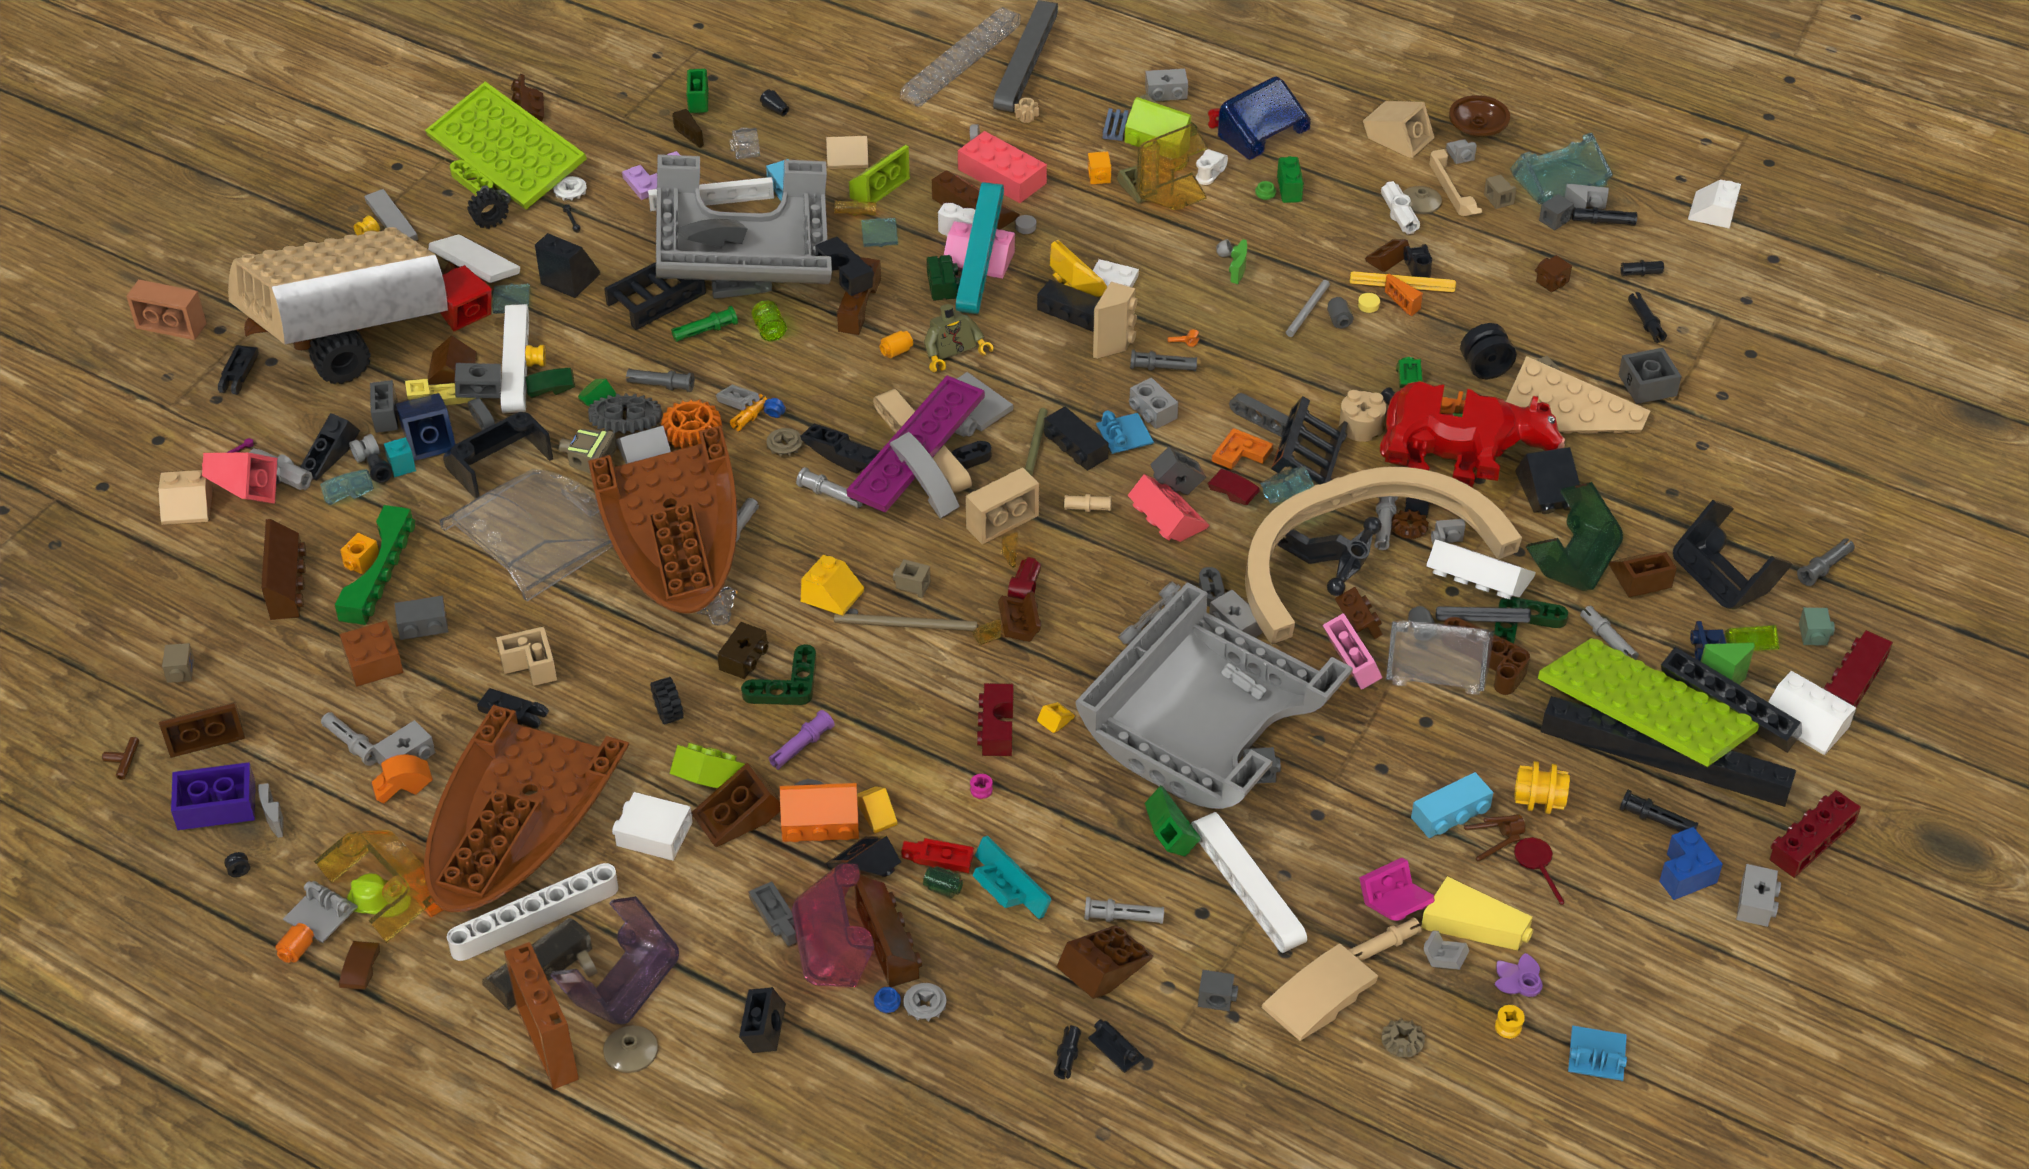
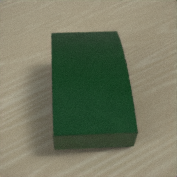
[525,368,575,398]

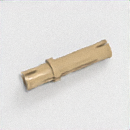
[1348,917,1422,961]

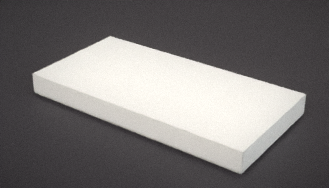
[428,234,520,283]

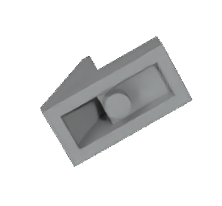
[1564,184,1609,210]

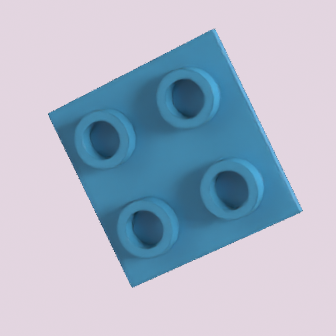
[1096,410,1154,454]
[1568,1026,1627,1081]

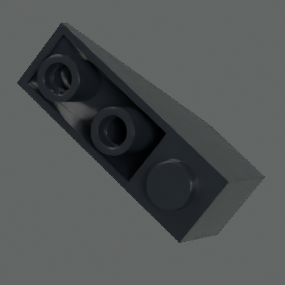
[300,413,360,481]

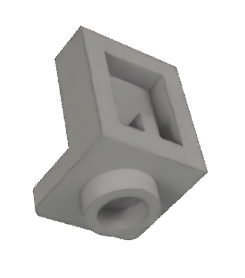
[1446,139,1477,164]
[1431,519,1465,545]

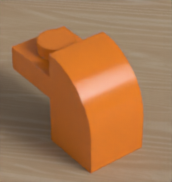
[372,754,433,803]

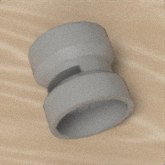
[349,434,380,463]

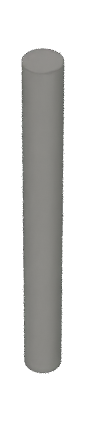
[1286,280,1330,337]

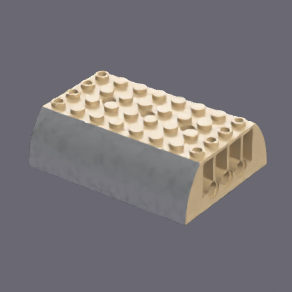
[228,227,448,344]

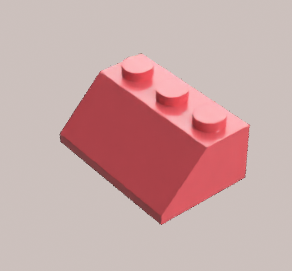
[1128,474,1209,542]

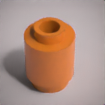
[276,923,314,963]

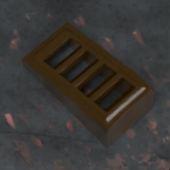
[672,109,704,148]

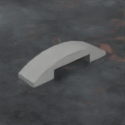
[889,432,960,519]

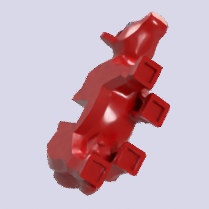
[1380,381,1565,488]

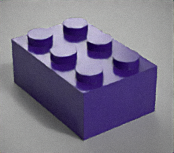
[171,762,256,830]

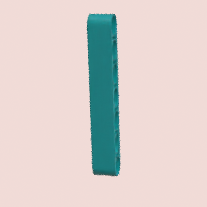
[956,182,1004,314]

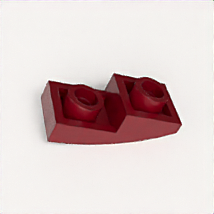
[1207,469,1261,505]

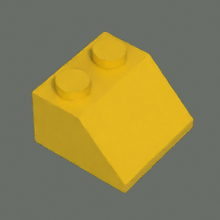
[800,555,864,616]

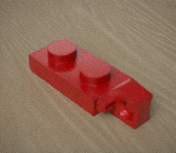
[901,838,974,873]

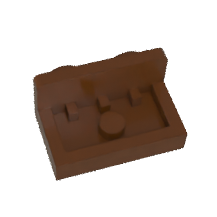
[1335,587,1383,639]
[998,592,1041,642]

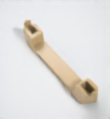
[1429,149,1482,216]

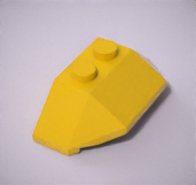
[1050,240,1107,297]

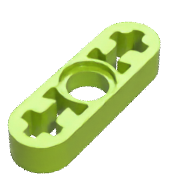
[450,160,494,196]

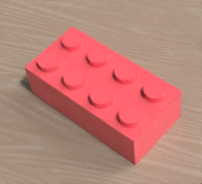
[958,131,1047,203]

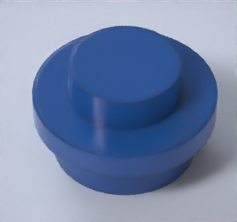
[764,398,786,418]
[874,987,901,1013]

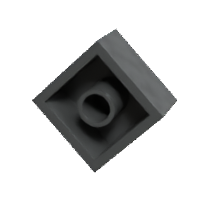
[1618,348,1682,404]

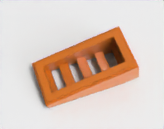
[1384,274,1423,316]

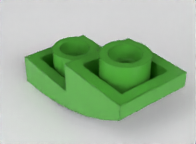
[1229,239,1247,284]

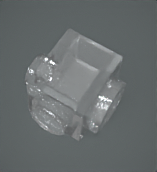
[729,127,760,159]

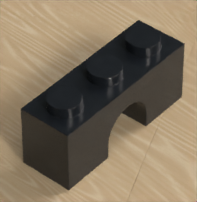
[815,236,874,296]

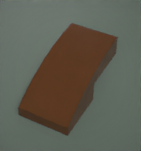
[339,941,380,990]

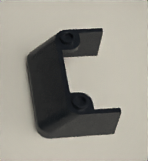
[443,412,553,499]
[1673,500,1793,609]

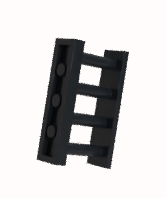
[604,262,706,330]
[1271,396,1348,485]

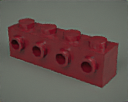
[1824,630,1893,708]
[1769,790,1861,878]

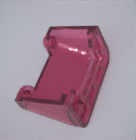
[792,863,874,987]

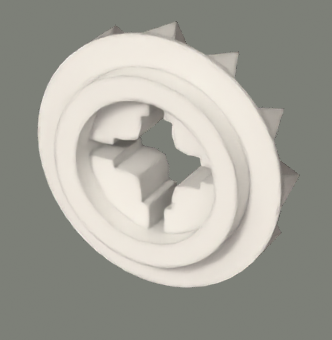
[553,176,587,201]

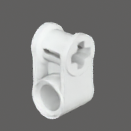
[1196,149,1228,185]

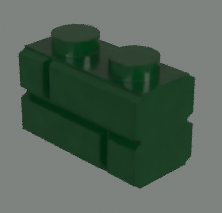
[926,255,960,301]

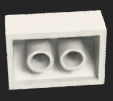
[1768,671,1856,755]

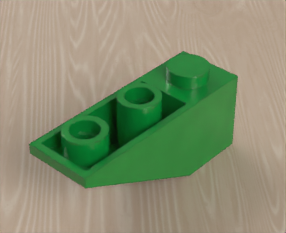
[1145,785,1201,857]

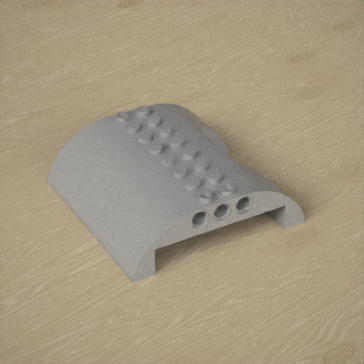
[656,155,832,284]
[1076,582,1353,809]

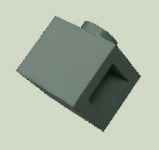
[1799,607,1835,646]

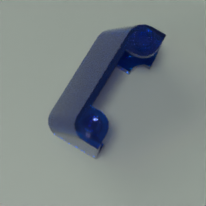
[1218,76,1311,160]

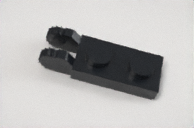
[218,345,259,395]
[477,688,549,728]

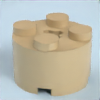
[1339,390,1386,442]

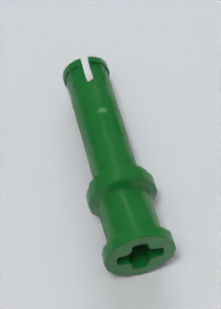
[671,306,738,342]

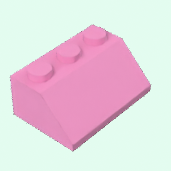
[944,221,1015,279]

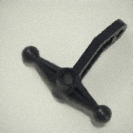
[1278,516,1382,596]

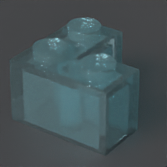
[1260,466,1314,504]

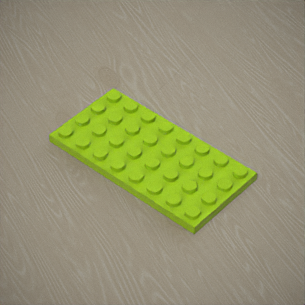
[425,82,587,210]
[1538,638,1759,767]

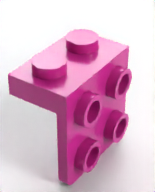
[1359,857,1435,921]

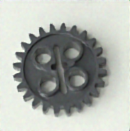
[588,393,662,434]

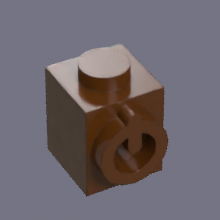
[1535,255,1572,293]

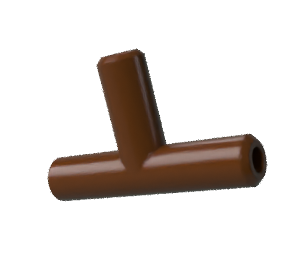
[102,737,139,780]

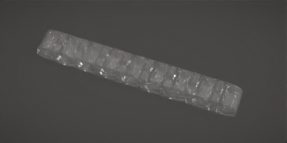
[900,7,1021,107]

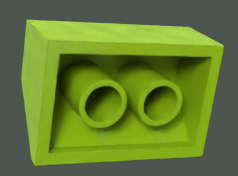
[1125,97,1191,161]
[849,145,910,208]

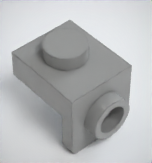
[1424,930,1470,970]

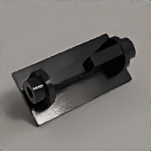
[1088,1019,1145,1073]

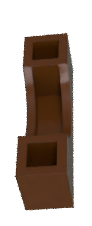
[837,257,881,335]

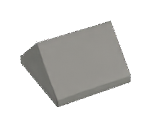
[616,426,671,464]

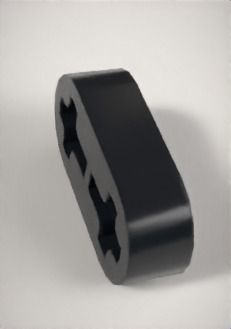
[952,441,992,469]

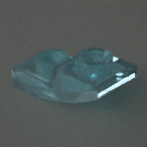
[320,469,374,505]

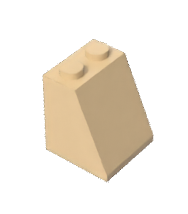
[1363,101,1434,158]

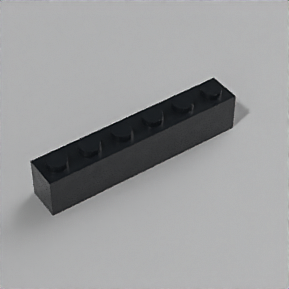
[1661,647,1802,753]

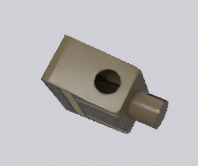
[559,429,617,474]

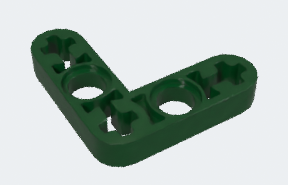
[1494,597,1568,644]
[741,644,816,705]

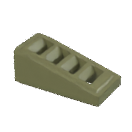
[1117,165,1156,204]

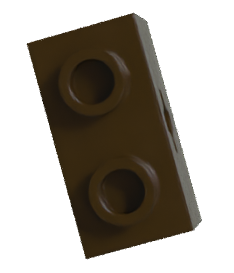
[717,622,769,679]

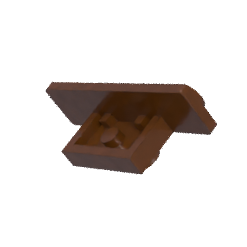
[511,74,544,122]

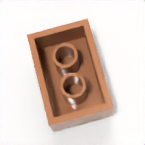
[126,279,207,340]

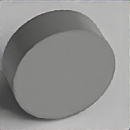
[970,124,980,141]
[1016,215,1036,234]

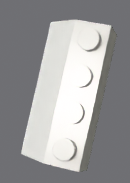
[1426,539,1536,599]

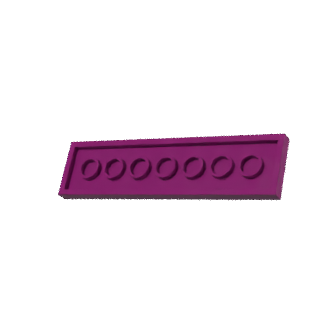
[846,375,985,513]

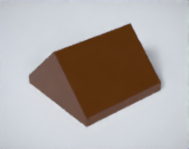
[427,335,477,385]

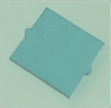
[861,218,898,247]
[493,283,530,314]

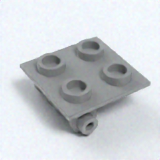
[283,881,358,943]

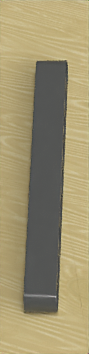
[993,0,1058,112]

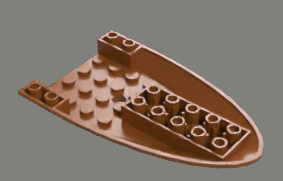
[588,425,737,613]
[424,705,629,912]

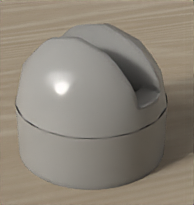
[1216,239,1233,257]

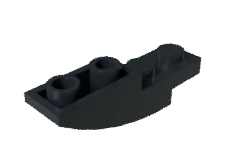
[800,423,880,474]

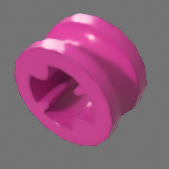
[970,774,993,799]

